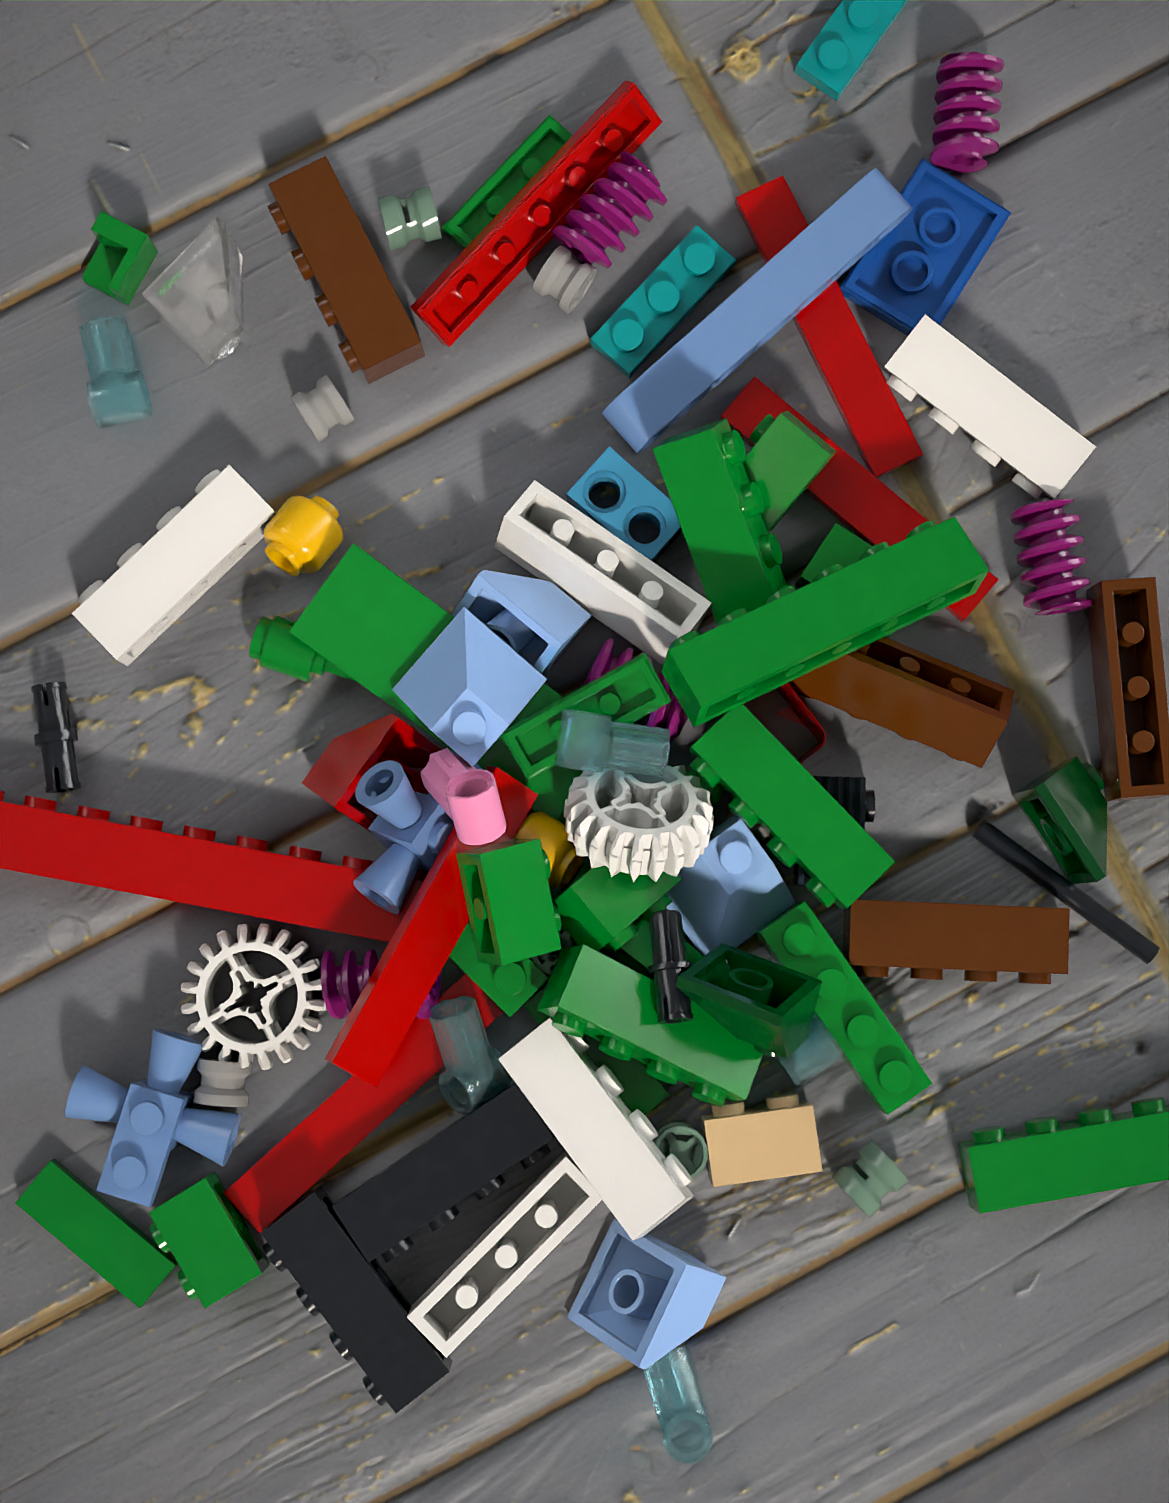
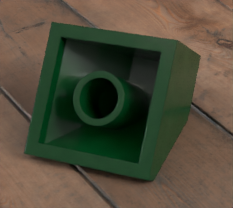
[1012,756,1108,884]
[676,943,822,1058]

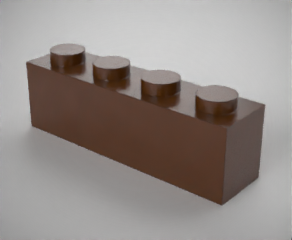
[267,156,425,384]
[1086,577,1169,802]
[783,637,1014,768]
[842,899,1070,984]

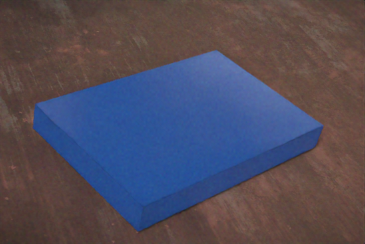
[840,158,1011,336]

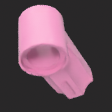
[420,748,507,845]

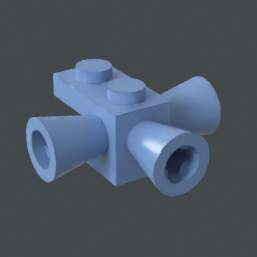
[353,751,483,914]
[65,1028,242,1207]

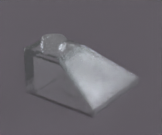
[142,216,244,367]

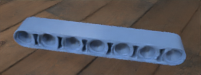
[602,168,912,454]

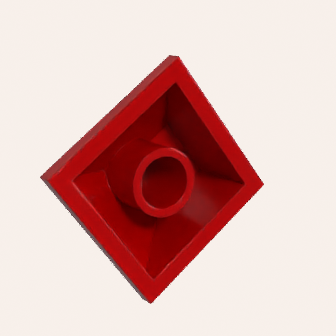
[302,713,441,832]

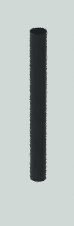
[972,819,1160,964]

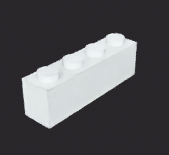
[884,314,1096,500]
[72,465,276,666]
[494,480,711,665]
[498,1018,694,1240]
[407,1150,602,1358]

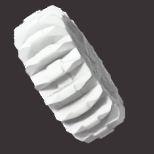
[564,752,714,882]
[181,923,327,1070]

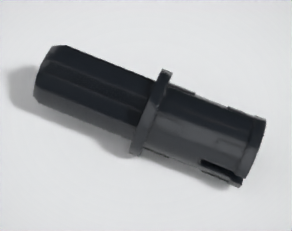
[648,910,694,1024]

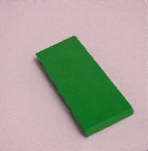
[289,543,618,820]

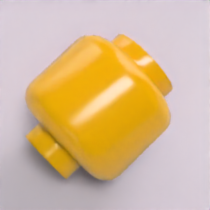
[263,496,343,576]
[514,811,583,891]

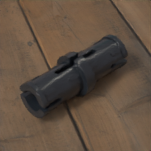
[31,682,81,793]

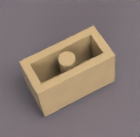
[701,1093,823,1187]

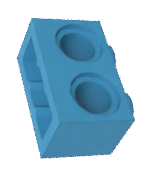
[566,446,683,563]

